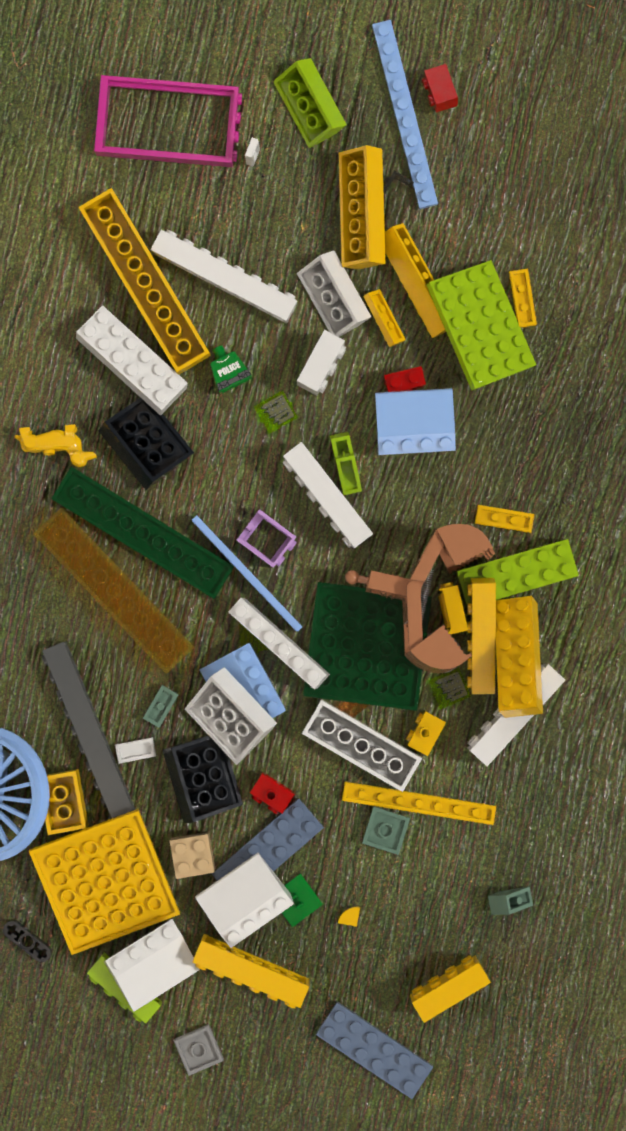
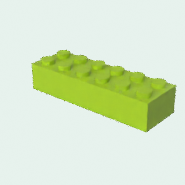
[455,539,579,608]

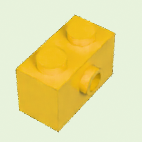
[405,710,446,756]

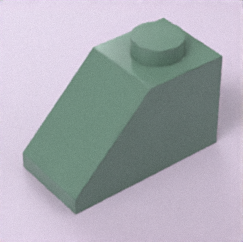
[488,887,533,915]

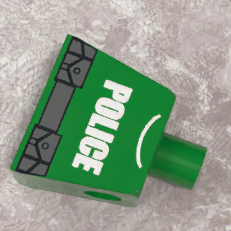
[210,345,253,394]

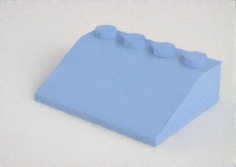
[375,388,456,455]
[200,643,286,718]

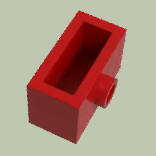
[422,64,458,113]
[383,366,426,392]
[250,772,295,814]

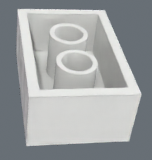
[297,330,346,396]

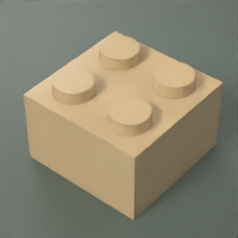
[170,831,215,879]

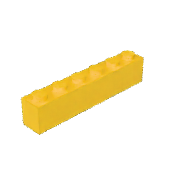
[385,223,446,338]
[467,578,496,695]

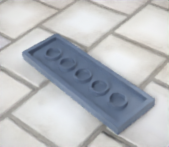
[212,798,324,881]
[316,1001,433,1099]

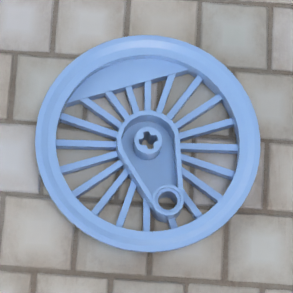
[0,728,50,861]

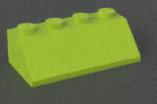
[273,58,347,148]

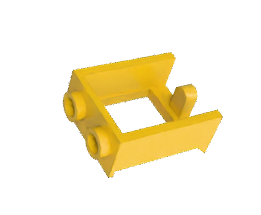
[437,582,468,634]

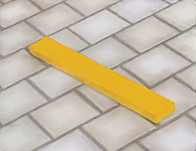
[342,781,496,825]

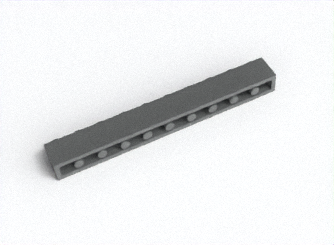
[41,641,136,820]

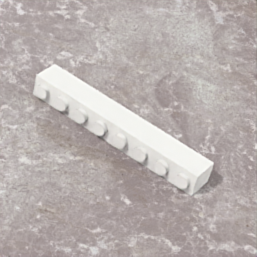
[151,229,297,324]

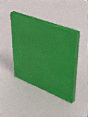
[282,873,323,927]

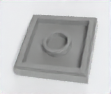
[173,1024,224,1076]

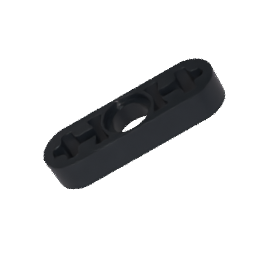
[3,920,52,962]

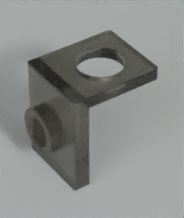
[383,170,414,197]

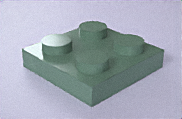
[362,806,410,855]

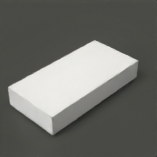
[245,137,260,167]
[115,737,157,764]

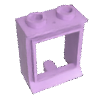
[237,509,297,568]

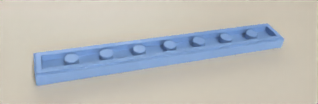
[192,515,302,632]

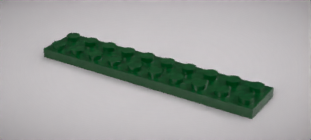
[51,466,234,599]

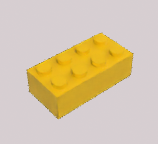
[410,955,491,1023]

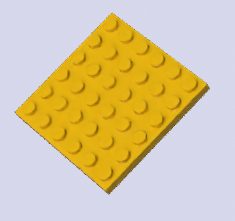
[29,809,180,955]

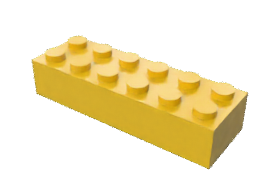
[339,145,386,270]
[496,596,543,718]
[193,934,310,1009]

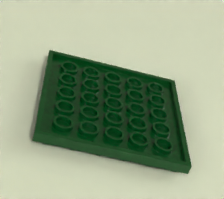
[303,582,432,711]

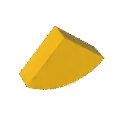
[338,906,360,927]

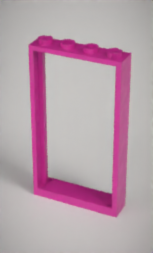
[94,75,242,167]

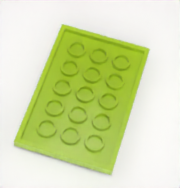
[426,260,536,391]

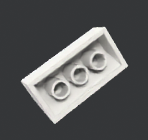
[297,251,371,337]

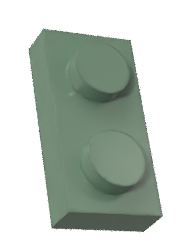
[143,685,179,728]

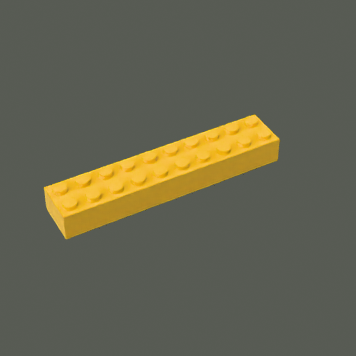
[78,188,211,375]

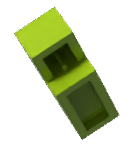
[330,432,362,495]

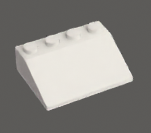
[185,667,277,765]
[195,853,294,948]
[104,919,200,1012]

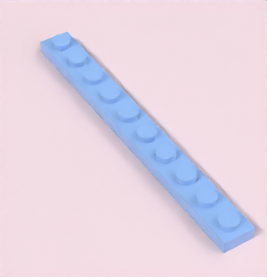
[372,20,438,210]

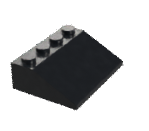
[98,397,194,490]
[162,735,243,823]

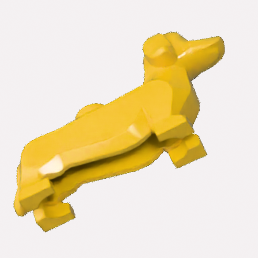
[15,424,97,467]

